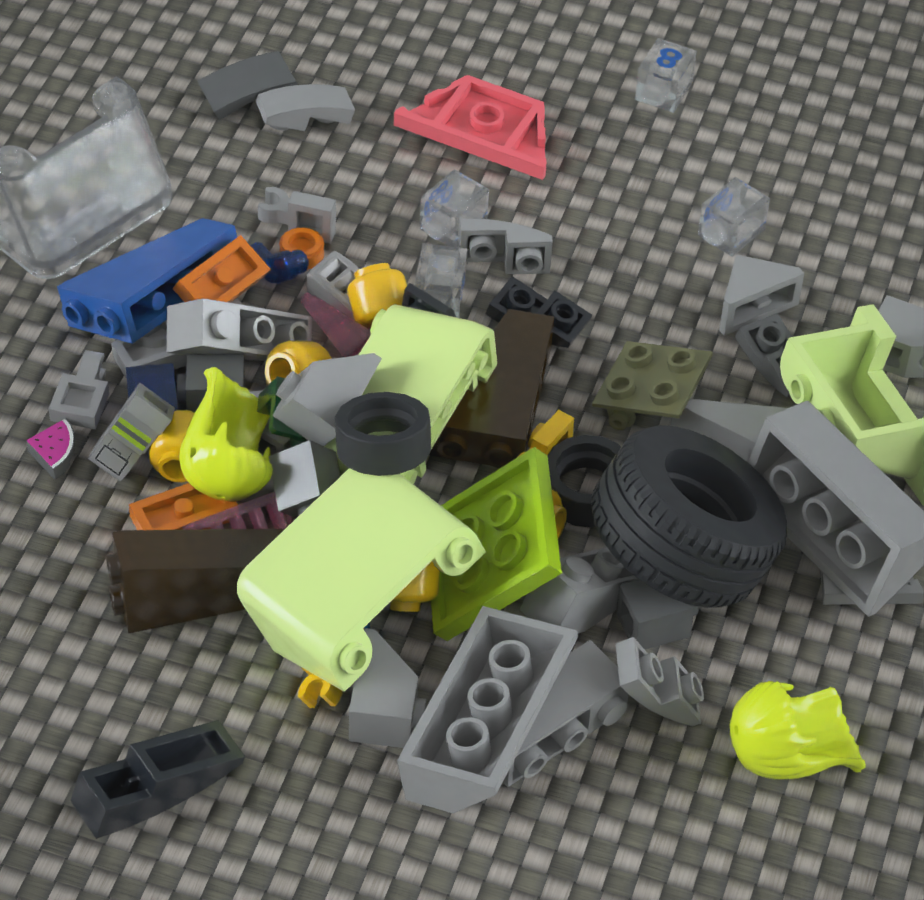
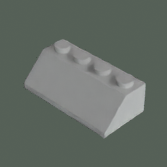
[748,400,924,617]
[397,606,578,813]

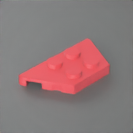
[394,75,547,180]

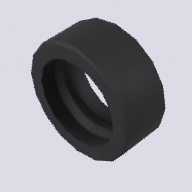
[335,392,431,476]
[547,435,621,528]

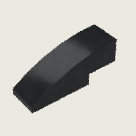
[70,720,245,839]

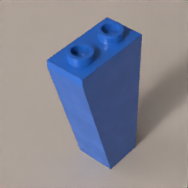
[57,218,237,344]

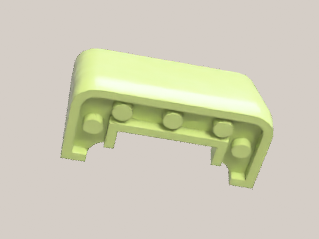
[324,304,497,484]
[237,468,486,692]

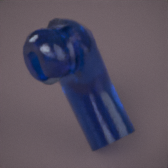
[250,242,309,283]

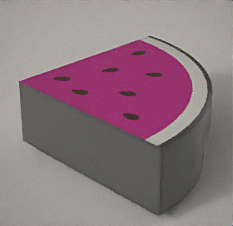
[26,418,75,480]

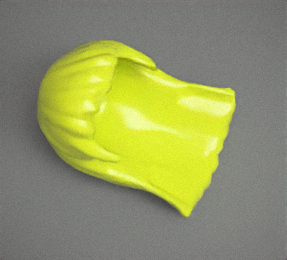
[179,367,273,501]
[730,681,866,780]

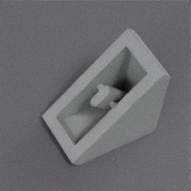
[719,254,804,336]

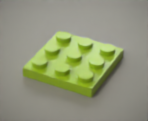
[431,447,562,641]

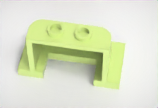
[780,304,924,506]

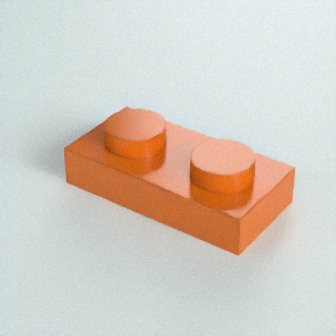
[173,235,271,303]
[129,483,239,530]

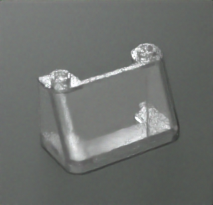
[0,76,172,279]

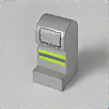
[88,383,175,481]

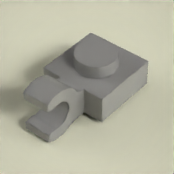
[258,187,336,244]
[48,350,109,429]

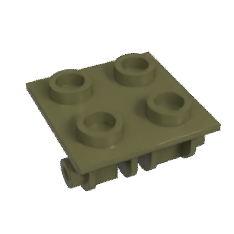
[592,341,713,430]

